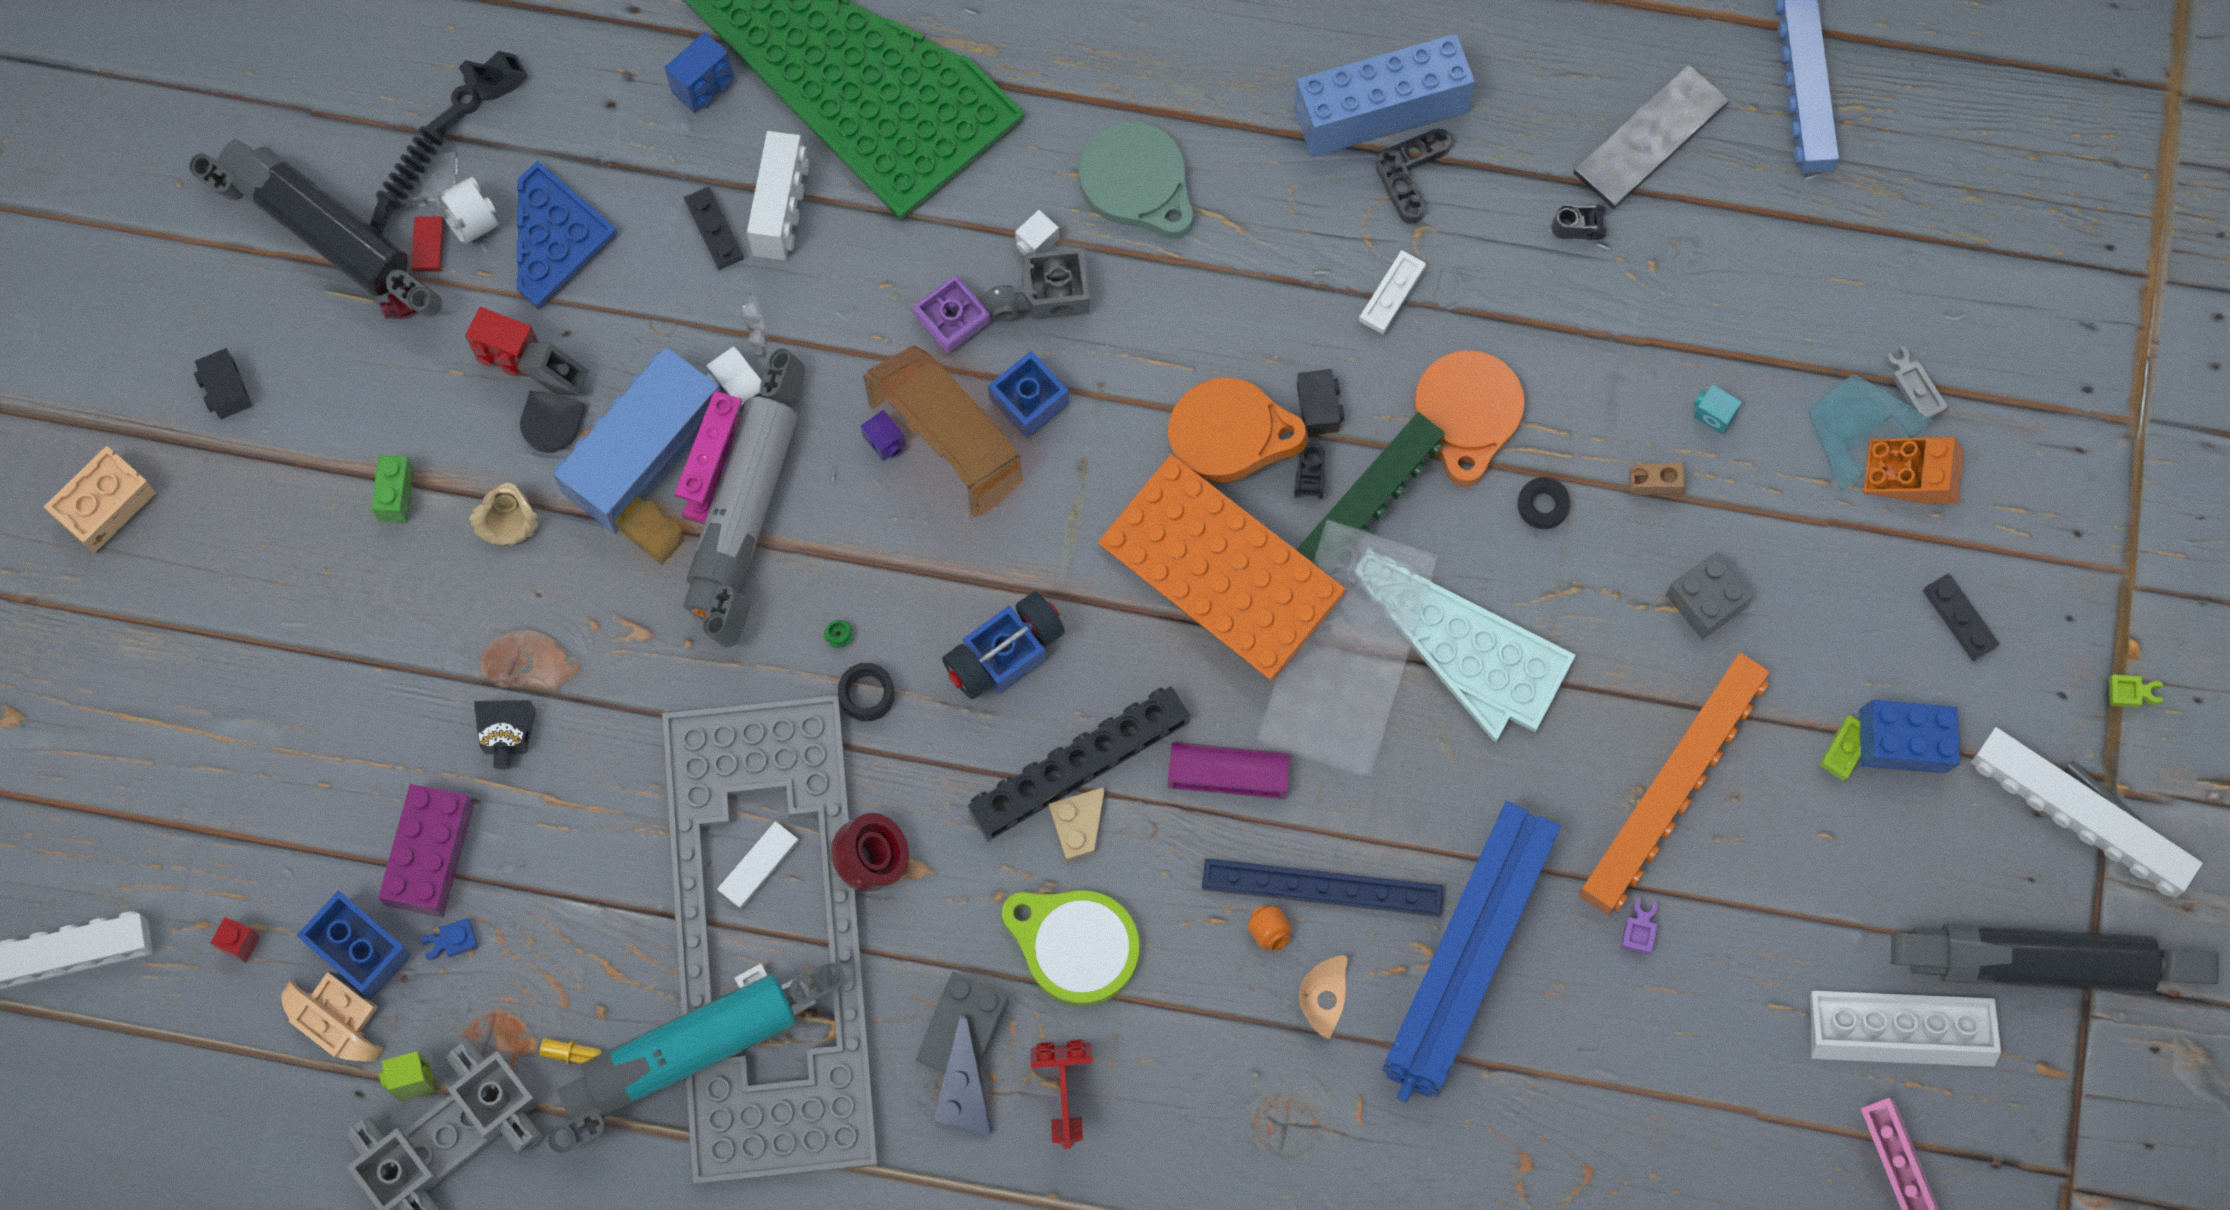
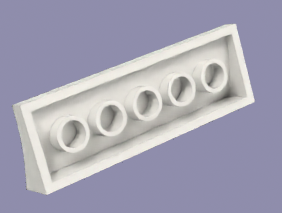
[1810,991,2001,1067]

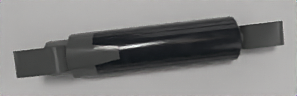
[1890,924,2219,994]

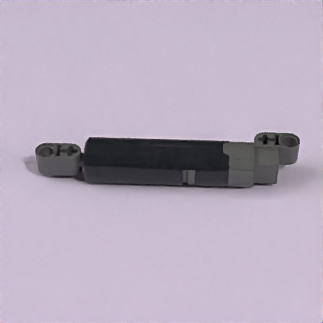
[189,138,442,317]

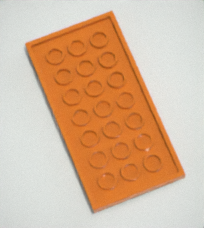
[1097,454,1348,682]

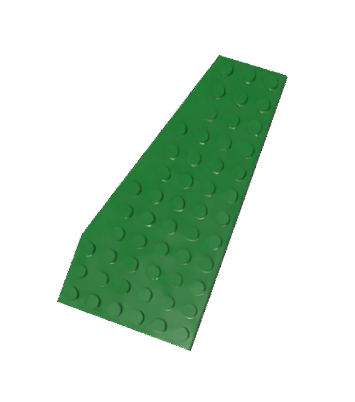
[684,0,1025,221]

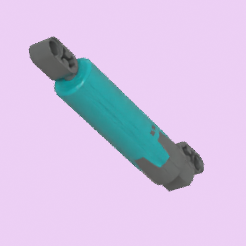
[548,963,845,1153]

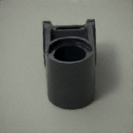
[1551,204,1607,240]
[1294,442,1325,500]

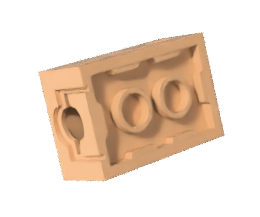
[44,446,156,554]

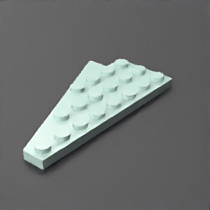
[1353,550,1576,742]

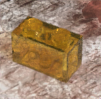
[615,496,685,565]

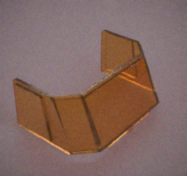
[863,345,1023,517]

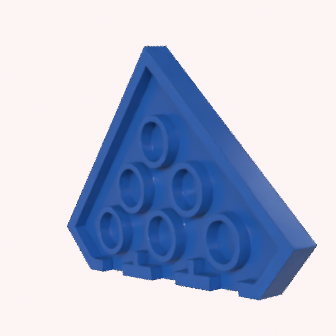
[517,161,618,309]

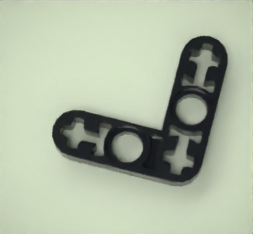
[1375,128,1452,224]

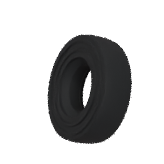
[1518,477,1570,529]

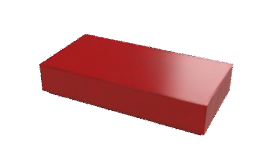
[411,216,444,272]

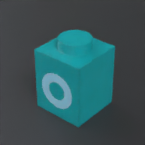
[1693,384,1742,434]

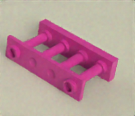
[674,391,742,524]

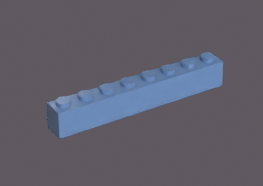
[1774,0,1839,173]

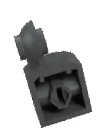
[979,248,1090,322]

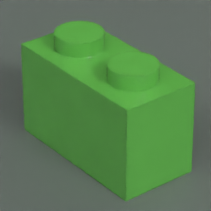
[371,455,414,523]

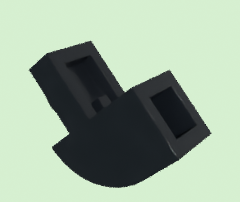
[459,51,528,100]

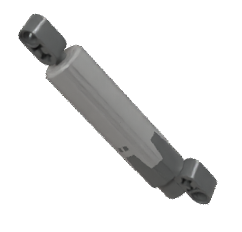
[683,348,805,648]

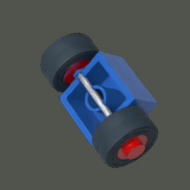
[942,591,1065,700]

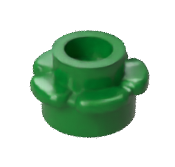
[824,620,853,648]

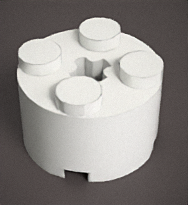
[436,177,498,244]

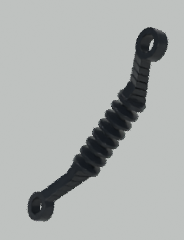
[370,85,480,235]

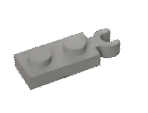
[1885,346,1948,424]

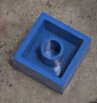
[664,32,734,114]
[988,350,1070,438]

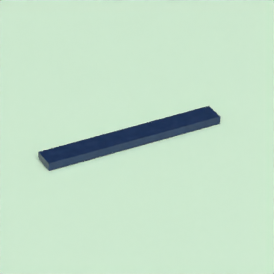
[1202,858,1443,917]

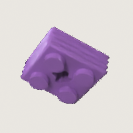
[913,275,991,353]

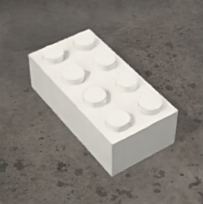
[747,131,809,260]

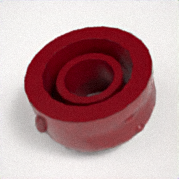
[831,813,909,892]

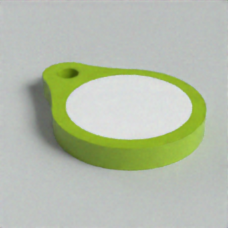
[1002,890,1140,1006]

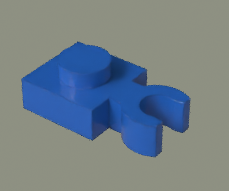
[420,918,478,960]

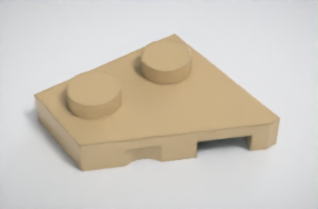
[1048,787,1104,862]

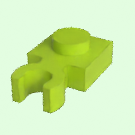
[2109,675,2163,708]

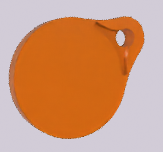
[1414,350,1524,487]
[1168,377,1308,483]

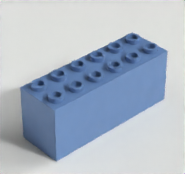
[1294,34,1475,158]
[553,347,721,534]

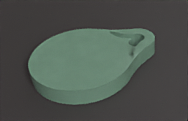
[1079,122,1193,239]

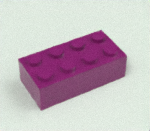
[378,784,474,918]

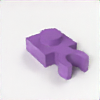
[1621,898,1658,955]

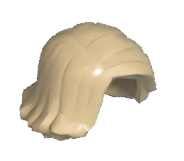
[469,483,538,546]

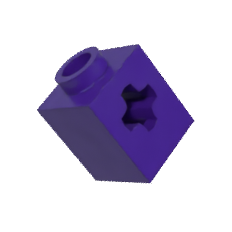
[860,409,906,461]

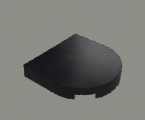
[520,390,586,453]

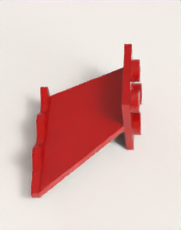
[1031,1039,1093,1149]

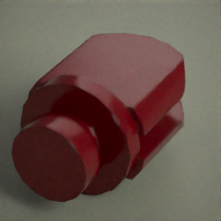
[379,286,424,319]

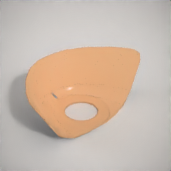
[1299,955,1348,1039]

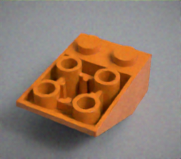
[1864,437,1964,504]

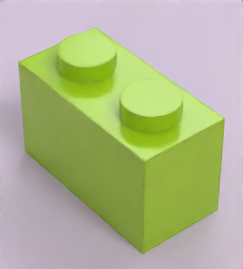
[379,1051,436,1101]

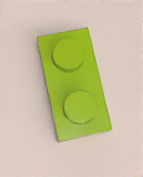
[1818,715,1861,781]

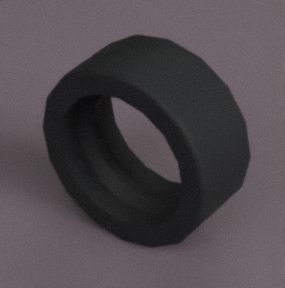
[838,663,894,721]

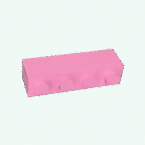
[1861,1097,1940,1210]

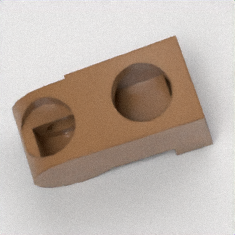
[1629,463,1684,497]

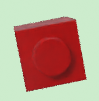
[210,917,260,963]

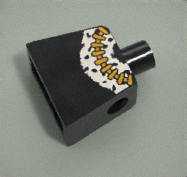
[474,700,536,770]

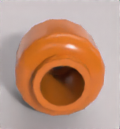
[1247,905,1292,951]

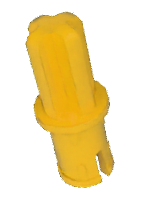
[540,1038,602,1065]

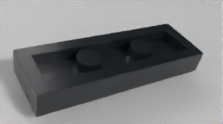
[684,186,744,271]
[1923,573,2000,662]

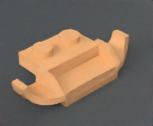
[281,971,384,1062]

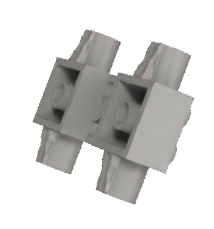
[346,1040,542,1210]

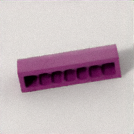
[1168,742,1290,799]

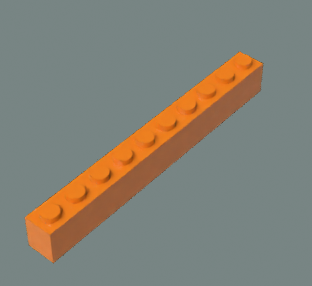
[1578,652,1770,916]

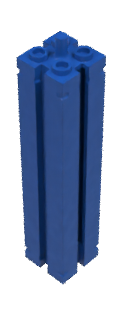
[1382,801,1561,1103]

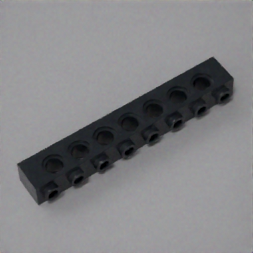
[968,686,1190,842]

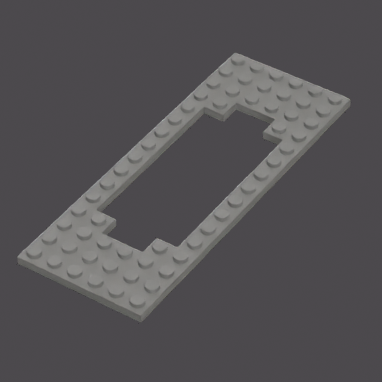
[662,695,878,1186]

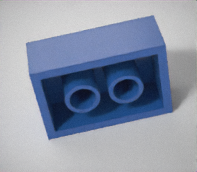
[1859,700,1960,773]
[296,890,411,1000]

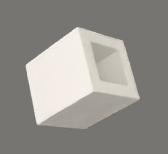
[1015,210,1060,256]

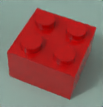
[465,306,539,377]

